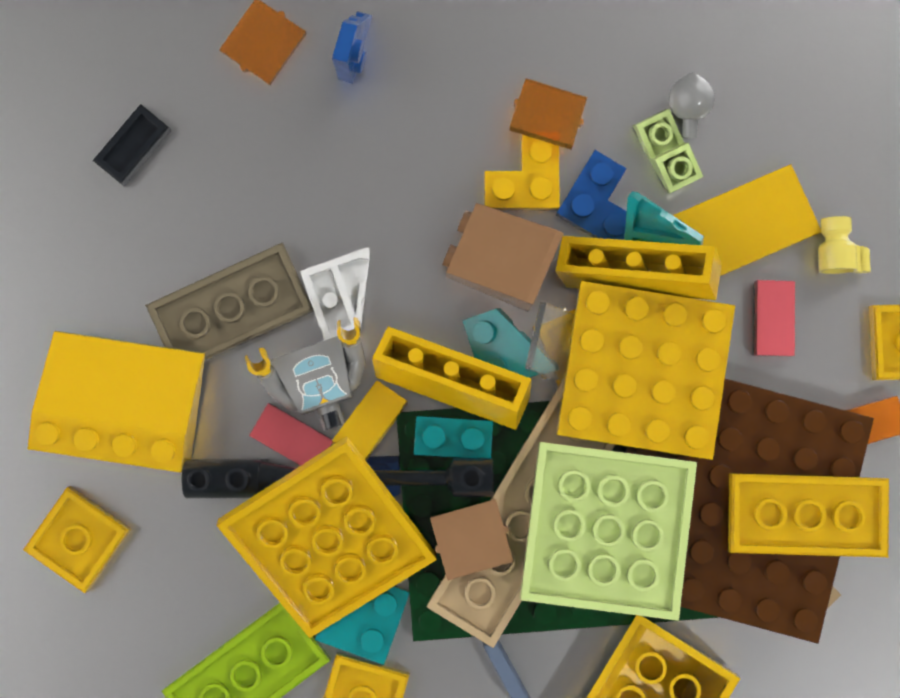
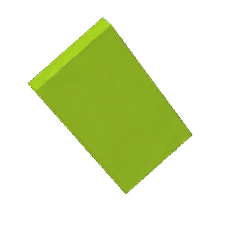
[161,602,331,698]

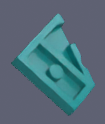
[624,191,704,245]
[462,308,556,378]

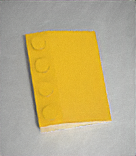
[27,331,205,473]
[587,615,740,698]

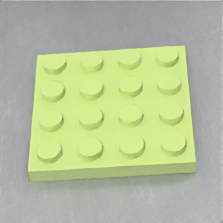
[520,442,697,621]

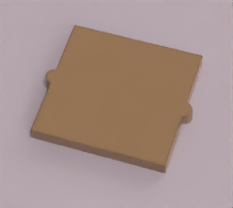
[430,499,514,580]

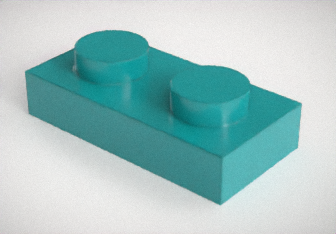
[414,416,493,458]

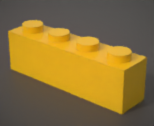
[555,236,722,300]
[372,326,531,430]

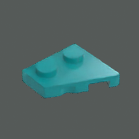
[315,585,410,665]

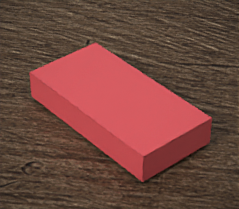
[754,280,795,357]
[249,403,333,466]

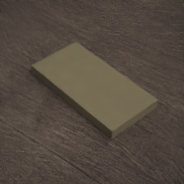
[145,243,314,362]

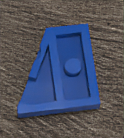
[332,11,372,84]

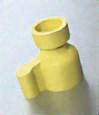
[818,216,871,274]

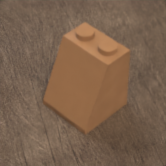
[442,203,564,312]

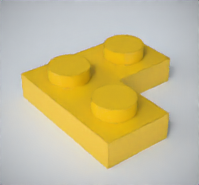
[484,134,560,210]

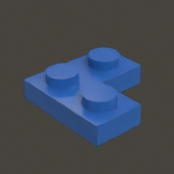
[556,150,627,240]

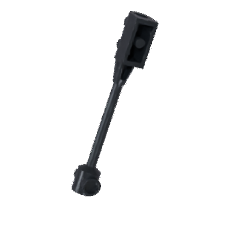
[181,458,494,498]

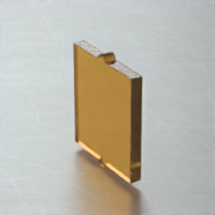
[219,0,307,85]
[509,78,587,150]

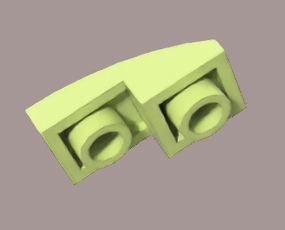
[632,109,703,193]

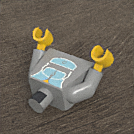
[245,317,366,431]

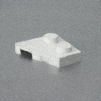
[300,247,370,341]

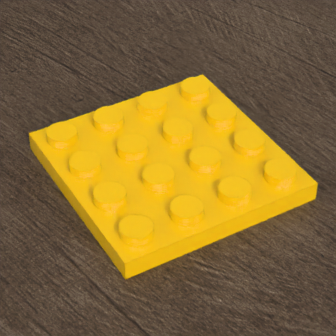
[556,281,735,460]
[216,436,437,638]

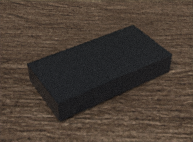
[92,104,171,186]

